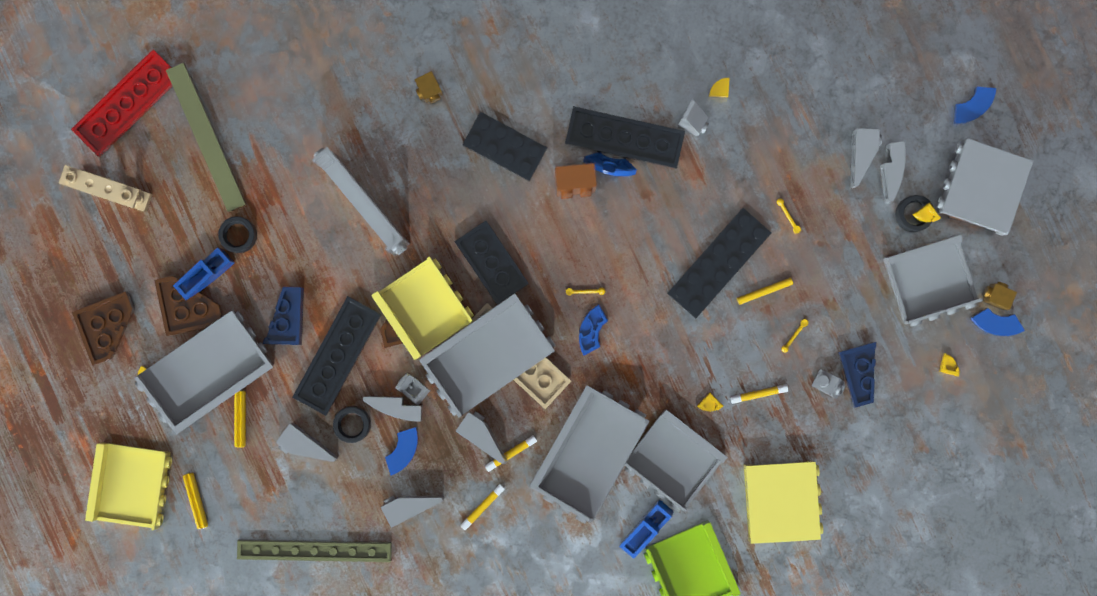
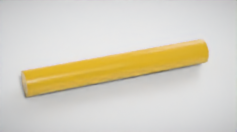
[737,277,793,305]

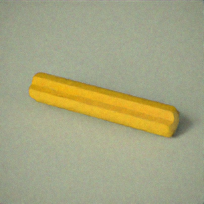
[234,391,246,448]
[183,473,208,529]

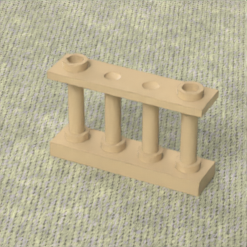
[59,165,152,212]

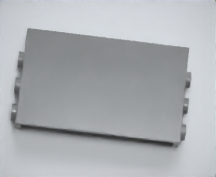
[312,147,410,256]
[419,294,556,417]
[134,309,274,435]
[530,386,649,523]

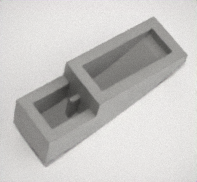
[880,141,906,203]
[363,396,423,422]

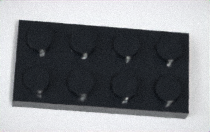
[462,111,548,182]
[454,221,529,305]

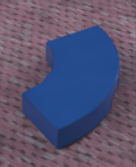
[954,87,996,124]
[583,152,637,176]
[579,304,608,356]
[971,308,1025,336]
[385,427,418,475]

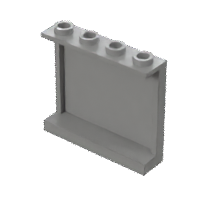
[936,138,1033,236]
[883,235,982,327]
[624,409,728,512]

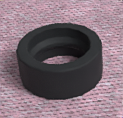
[895,195,934,232]
[218,216,257,253]
[333,406,371,443]

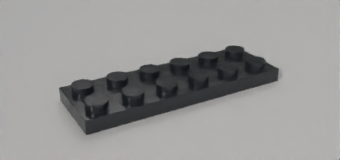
[565,106,685,169]
[667,208,771,319]
[292,296,382,416]

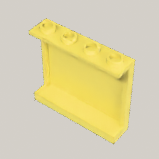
[371,256,474,360]
[85,442,172,530]
[744,460,823,544]

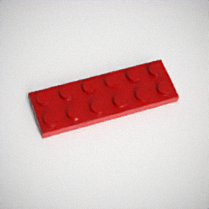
[71,49,173,157]

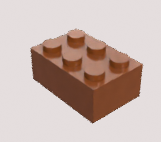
[555,163,597,199]

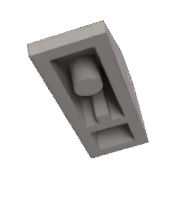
[678,100,709,137]
[850,128,882,188]
[456,411,508,464]
[276,422,339,462]
[381,495,444,528]

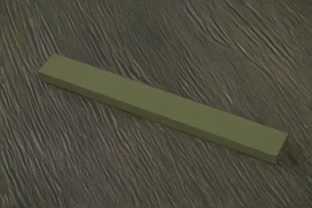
[166,63,247,212]
[237,539,392,562]

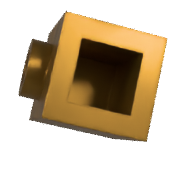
[414,71,443,103]
[983,282,1017,310]

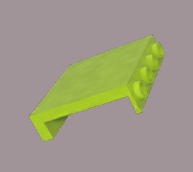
[643,520,741,596]

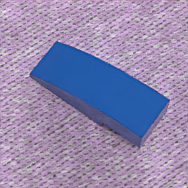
[173,247,235,300]
[619,499,674,559]

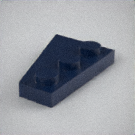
[263,287,304,345]
[838,342,876,408]

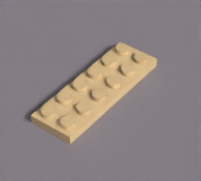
[462,303,571,409]

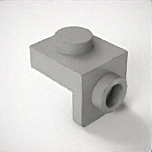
[812,369,845,399]
[395,373,430,406]

